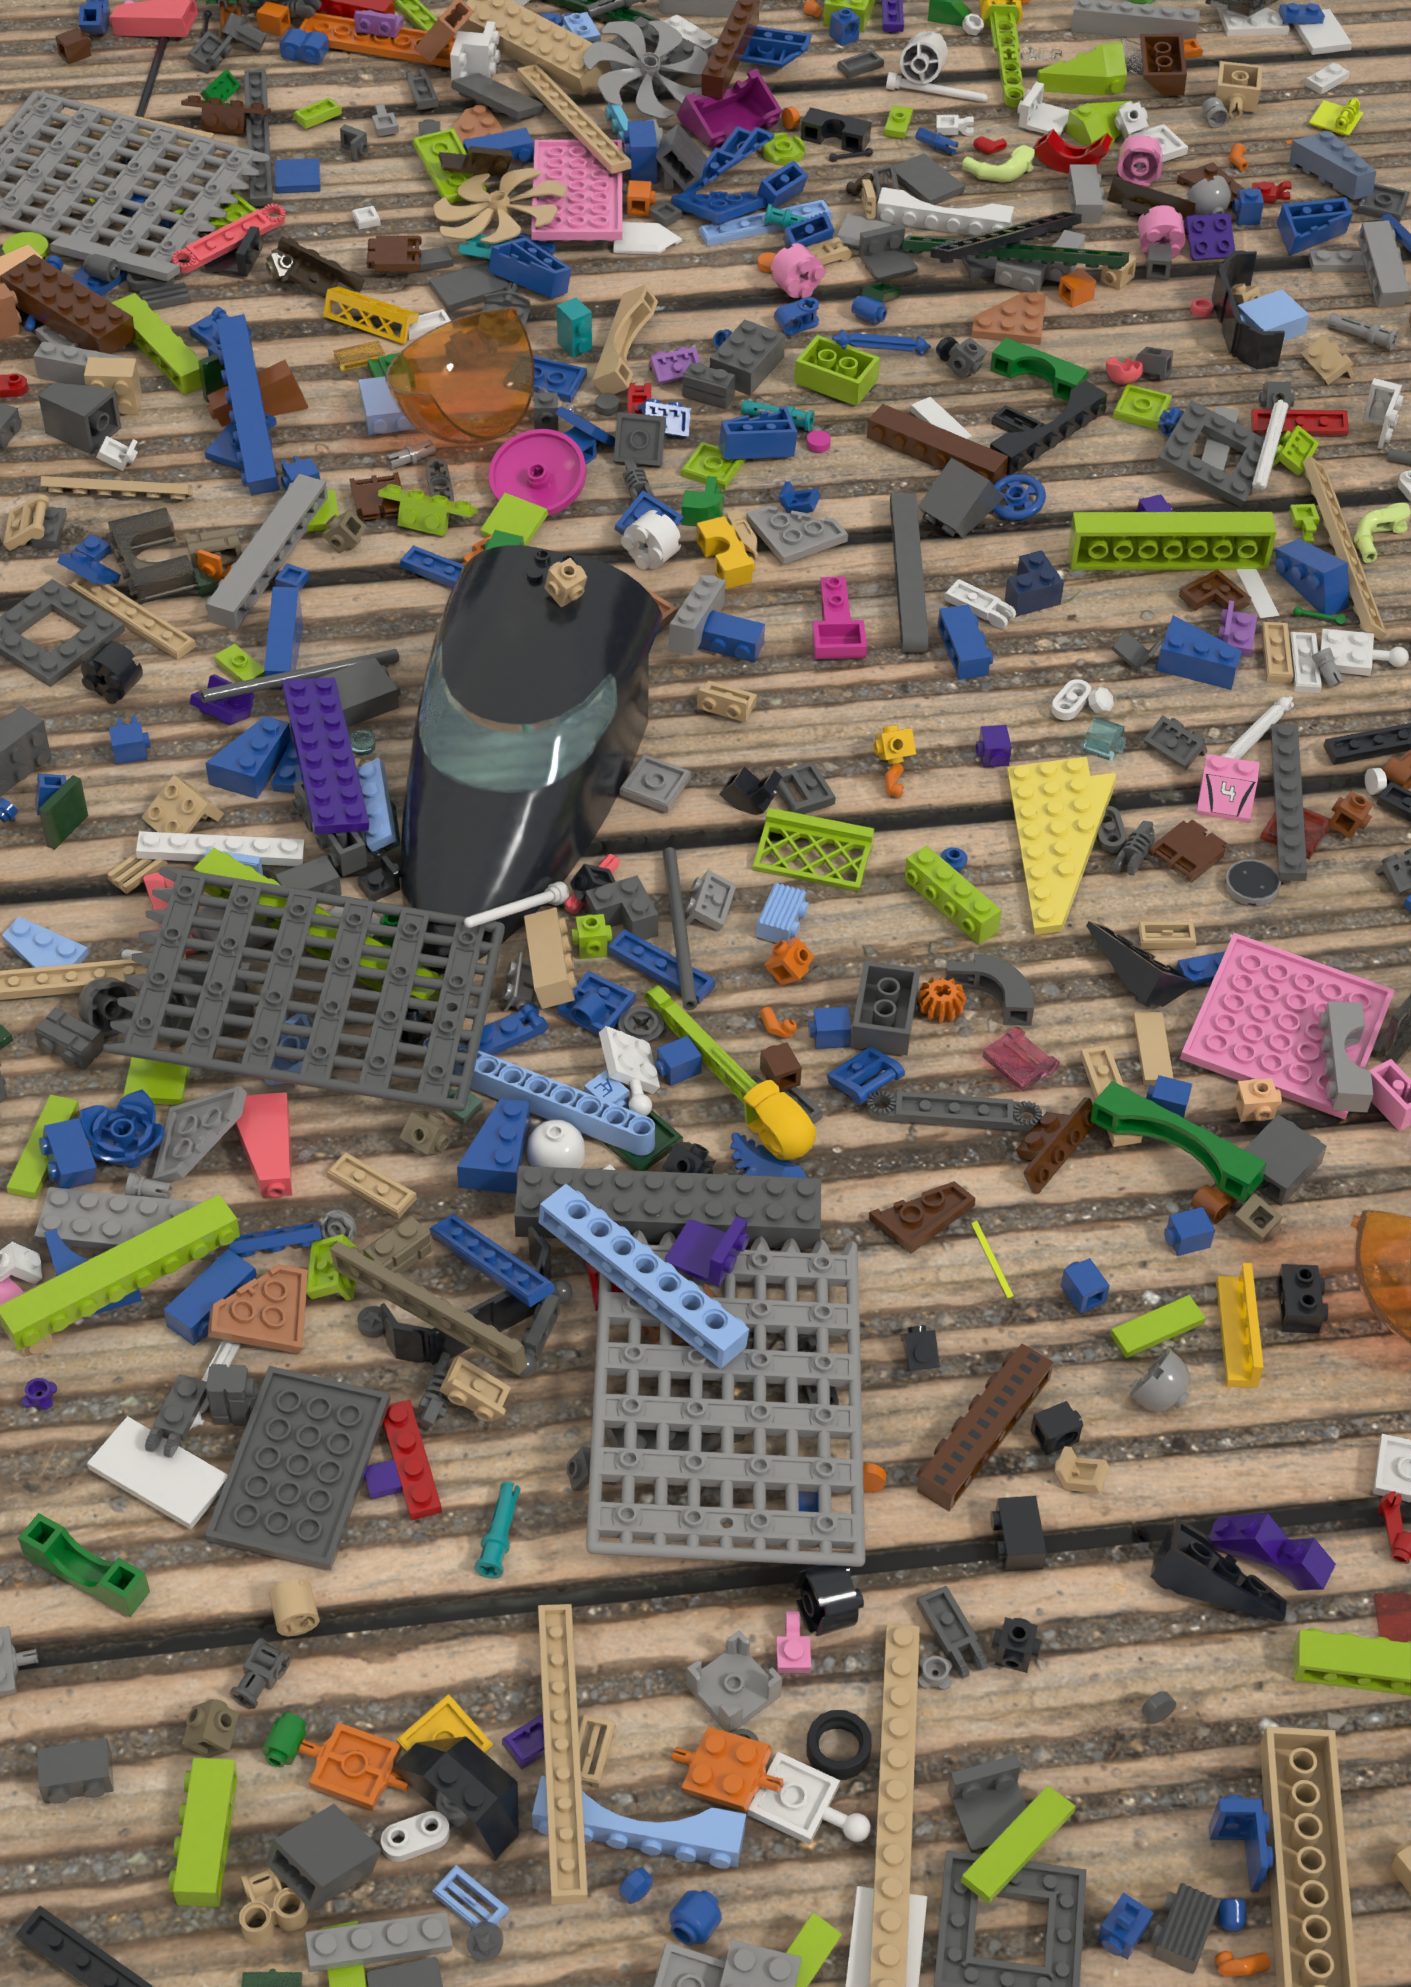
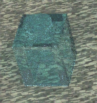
[1083,716,1127,762]

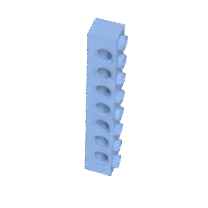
[539,1184,749,1369]

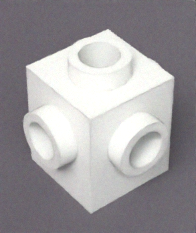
[1114,102,1148,140]

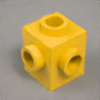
[873,725,916,764]

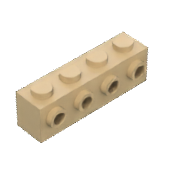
[524,907,578,1009]

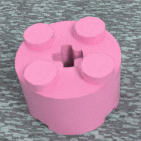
[1118,135,1163,187]
[1138,205,1186,258]
[771,243,826,298]

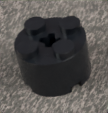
[81,641,143,704]
[794,1565,864,1637]

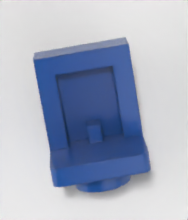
[779,481,821,514]

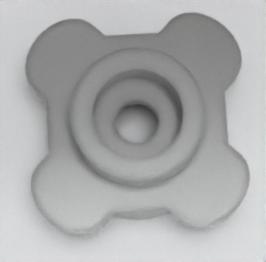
[918,1656,952,1690]

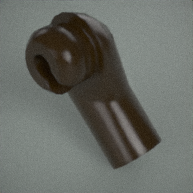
[846,173,874,196]

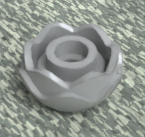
[320,1210,356,1242]

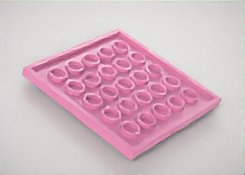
[1180,933,1395,1120]

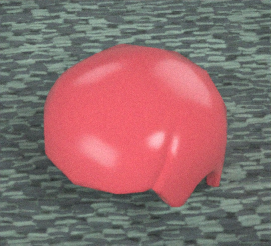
[1105,357,1143,385]

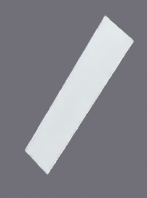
[1236,569,1279,618]

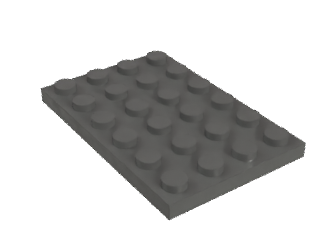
[205,1366,391,1571]

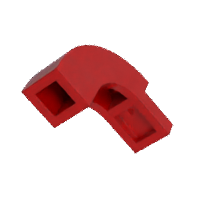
[1033,129,1113,174]

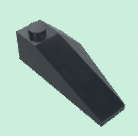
[1086,921,1196,1007]

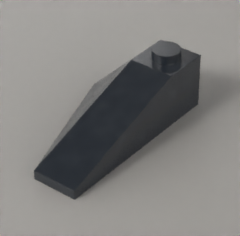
[1150,1517,1287,1622]

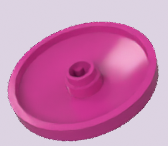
[489,429,587,516]

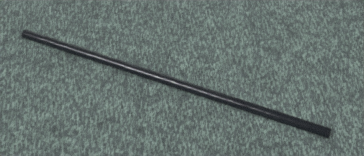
[115,37,169,179]

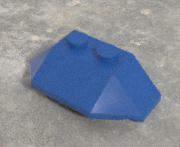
[741,26,812,68]

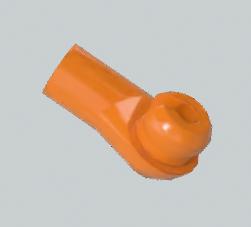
[803,0,824,18]
[1214,1950,1271,1977]

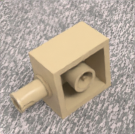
[1215,61,1263,119]

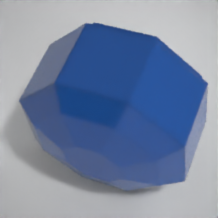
[619,1867,653,1904]

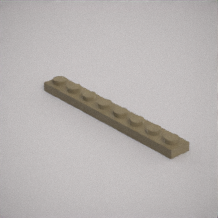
[330,1241,527,1375]

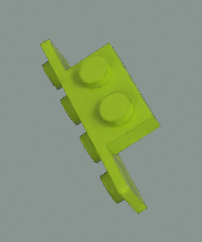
[378,484,478,536]

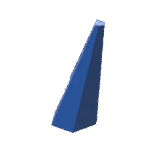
[683,126,774,192]

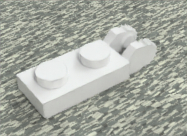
[944,579,1016,629]

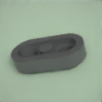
[127,272,174,292]
[1097,806,1127,853]

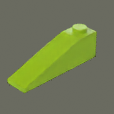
[1037,42,1127,96]
[1066,101,1134,147]

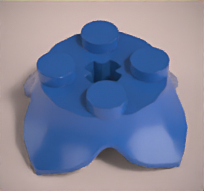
[80,1089,164,1168]

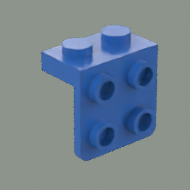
[1208,1795,1273,1892]

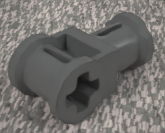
[229,1638,292,1709]

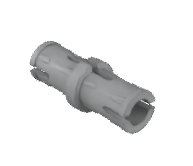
[385,440,436,470]

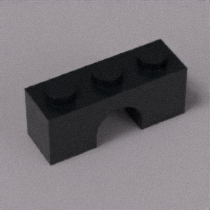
[801,107,871,153]

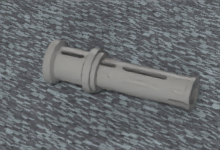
[1327,313,1399,351]

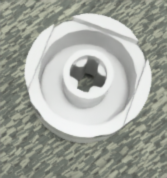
[621,510,681,570]

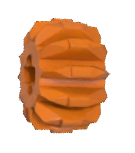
[917,975,966,1024]

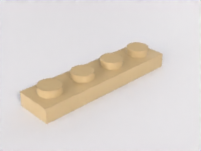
[1080,1045,1143,1147]

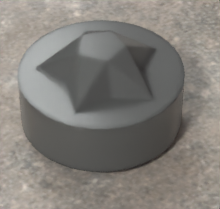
[357,1306,383,1338]
[467,1921,504,1961]

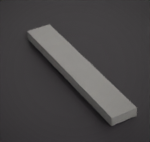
[50,236,180,281]

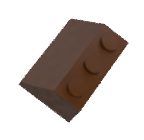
[1140,33,1187,96]

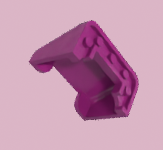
[676,68,783,149]

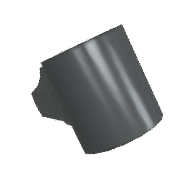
[221,13,267,52]

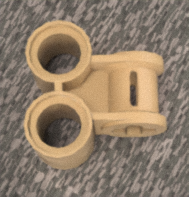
[239,1868,308,1946]

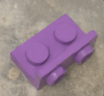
[354,10,403,38]
[648,347,701,385]
[1218,600,1257,657]

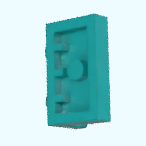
[458,234,511,260]

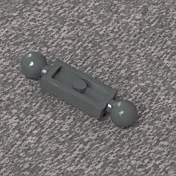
[515,1279,572,1377]

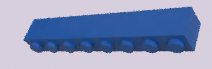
[214,314,280,496]

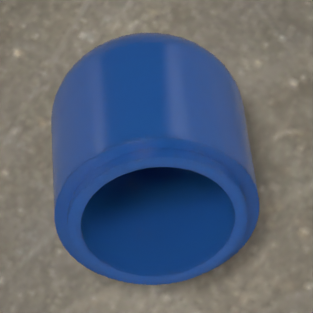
[1217,1898,1247,1932]

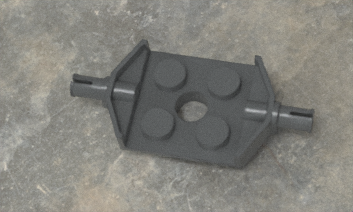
[475,282,531,354]

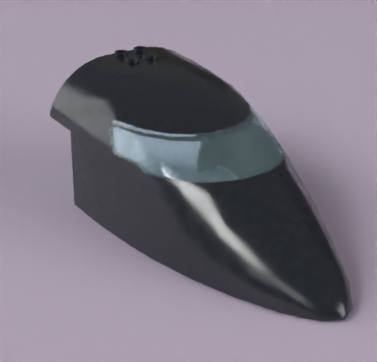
[401,545,663,975]

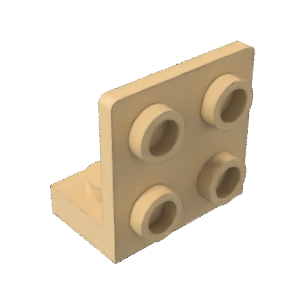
[142,775,224,834]

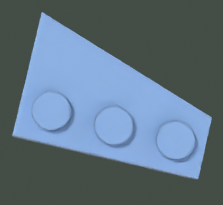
[2,916,89,968]

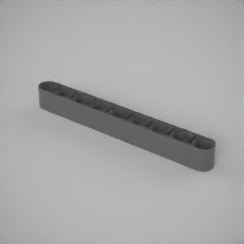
[890,493,928,653]

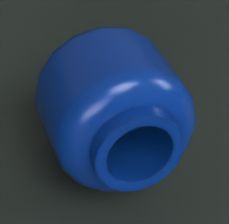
[669,1890,722,1946]

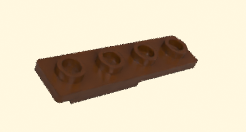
[181,95,271,135]
[1016,1097,1095,1194]

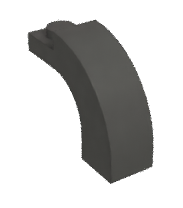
[945,954,1034,1026]

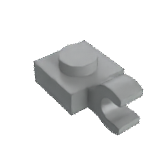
[372,104,399,136]

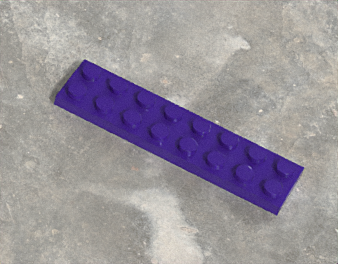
[282,677,369,834]

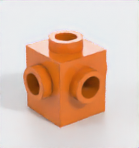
[764,937,814,985]

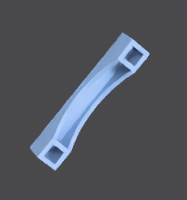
[532,1776,746,1869]

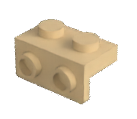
[1301,335,1354,385]
[697,680,757,722]
[439,1356,511,1422]

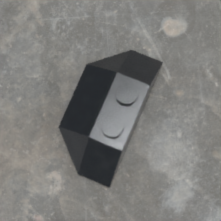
[392,1736,519,1861]

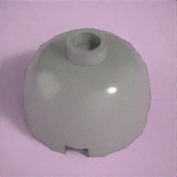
[1186,175,1231,216]
[1129,1350,1190,1412]

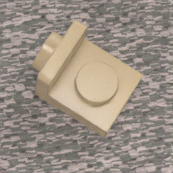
[1101,255,1137,290]

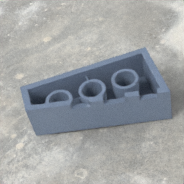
[1289,131,1376,200]

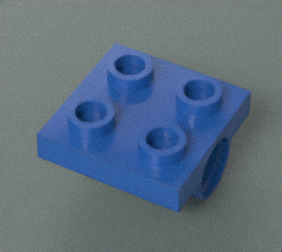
[557,971,636,1035]

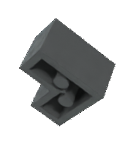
[586,875,658,940]

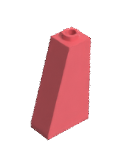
[109,0,198,37]
[233,1092,292,1198]

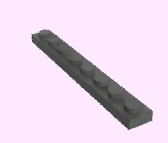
[1271,724,1307,881]

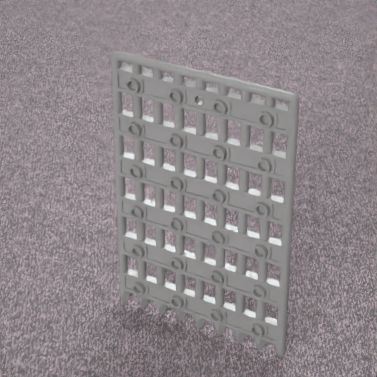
[0,90,270,276]
[586,1230,866,1567]

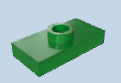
[200,69,241,103]

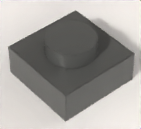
[650,201,682,227]

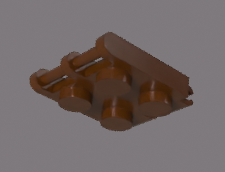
[367,236,422,272]
[349,472,402,520]
[1148,820,1227,883]

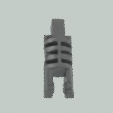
[273,0,322,18]
[623,458,655,502]
[1111,820,1155,876]
[417,1352,451,1430]

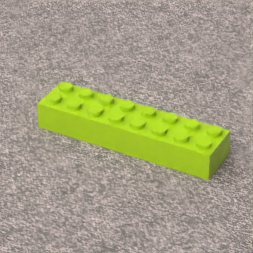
[1068,512,1277,570]

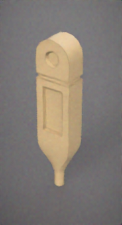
[727,510,759,558]

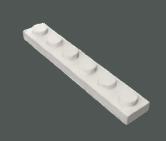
[136,831,304,866]

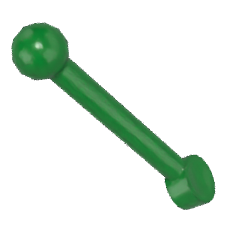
[1293,606,1346,625]

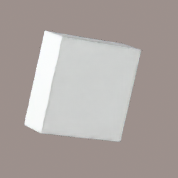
[352,206,380,230]

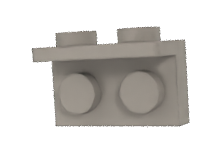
[684,870,737,931]

